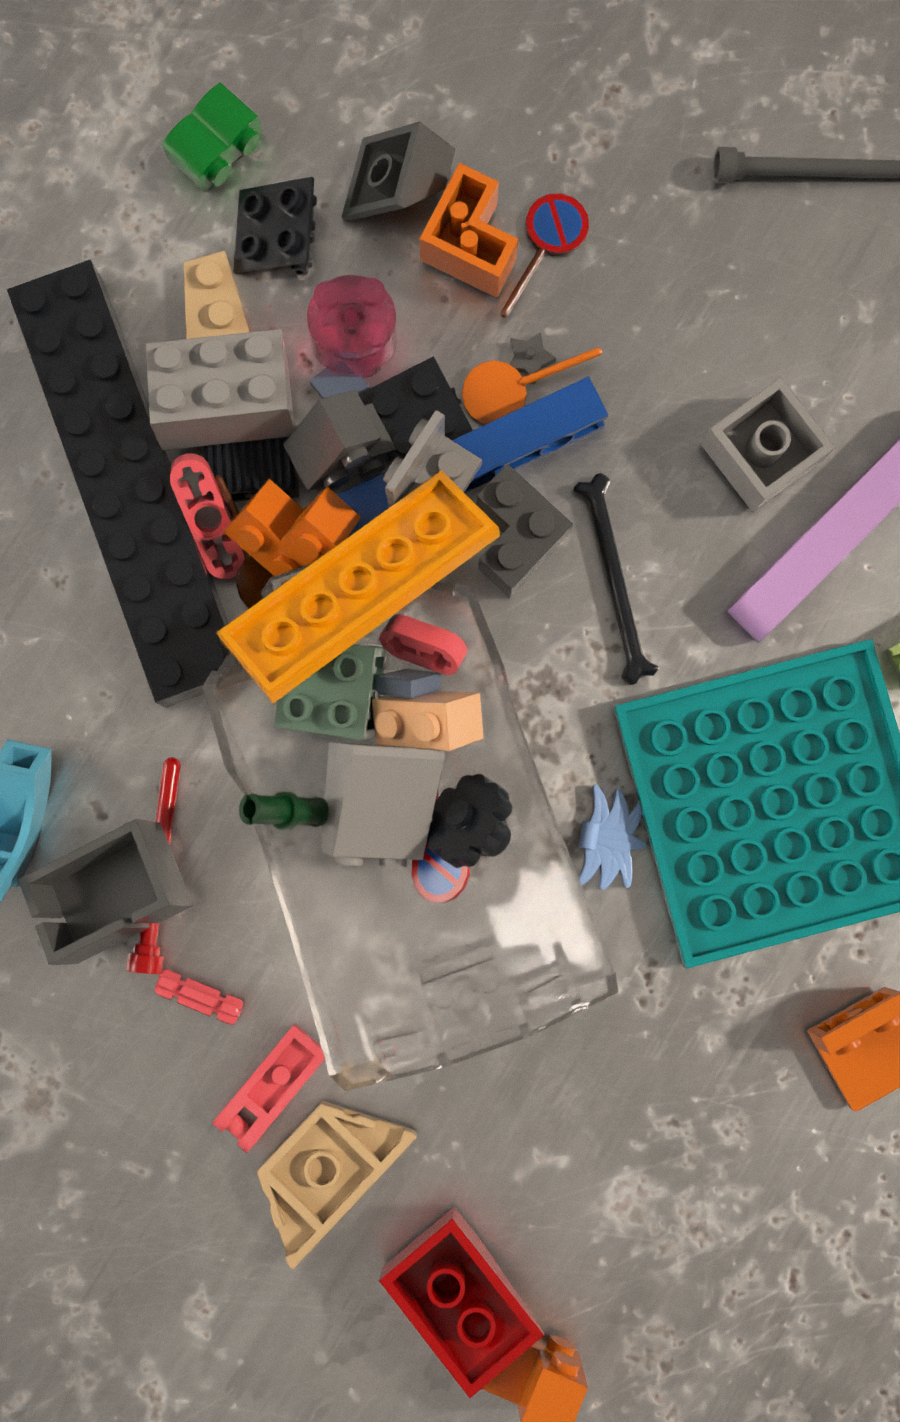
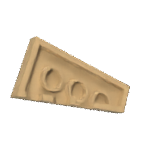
[183,250,250,339]

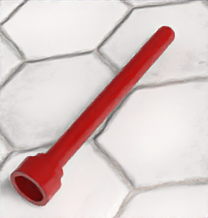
[125,757,181,974]

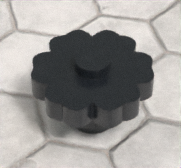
[427,774,513,868]

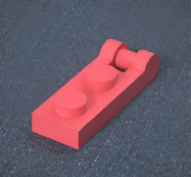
[212,1023,330,1153]

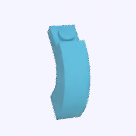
[0,739,51,903]

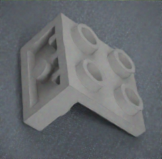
[383,410,483,508]

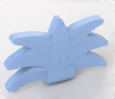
[576,785,646,890]

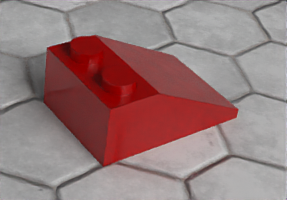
[379,1206,544,1398]

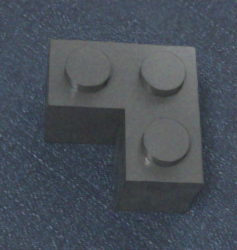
[283,390,396,491]
[476,464,573,598]

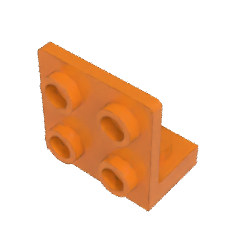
[807,987,900,1111]

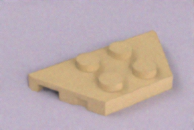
[257,1101,417,1270]

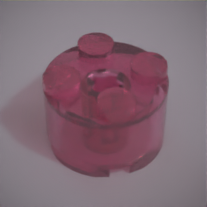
[307,275,397,379]

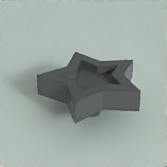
[510,332,556,383]

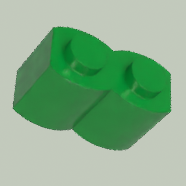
[161,83,263,192]

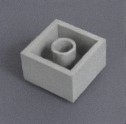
[700,377,836,512]

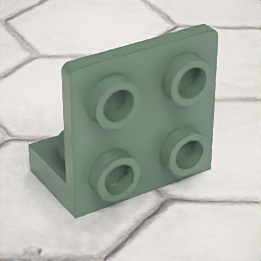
[274,644,387,740]

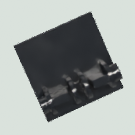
[233,177,317,276]

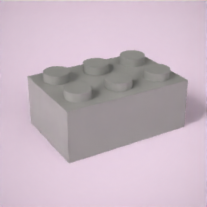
[145,329,295,450]

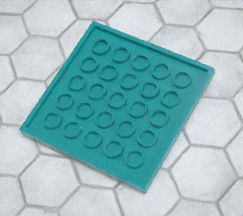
[613,639,900,969]

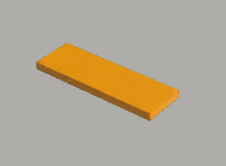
[216,470,500,704]

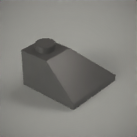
[341,121,456,221]

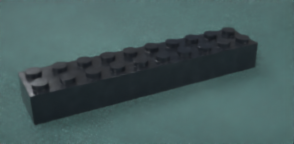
[7,259,249,708]

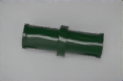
[239,792,329,829]

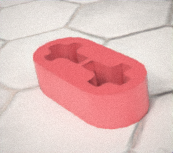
[379,614,468,675]

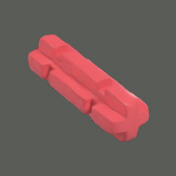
[155,969,243,1025]

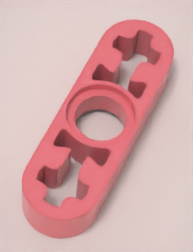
[170,453,245,579]

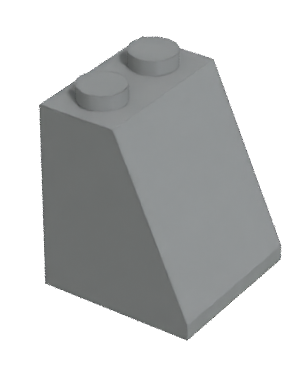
[321,742,445,867]

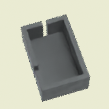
[18,819,193,965]

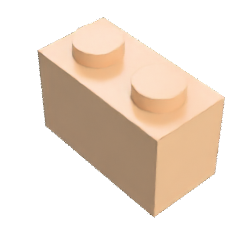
[372,691,484,751]

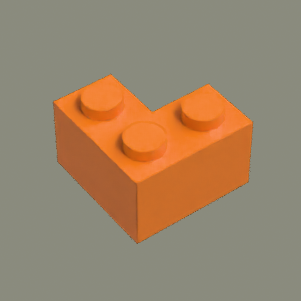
[419,163,519,298]
[224,479,361,584]
[482,1335,588,1422]

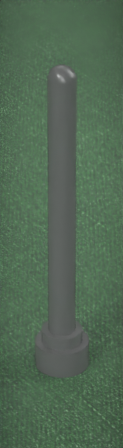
[713,147,900,184]

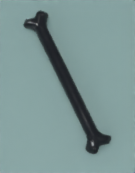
[573,473,659,685]

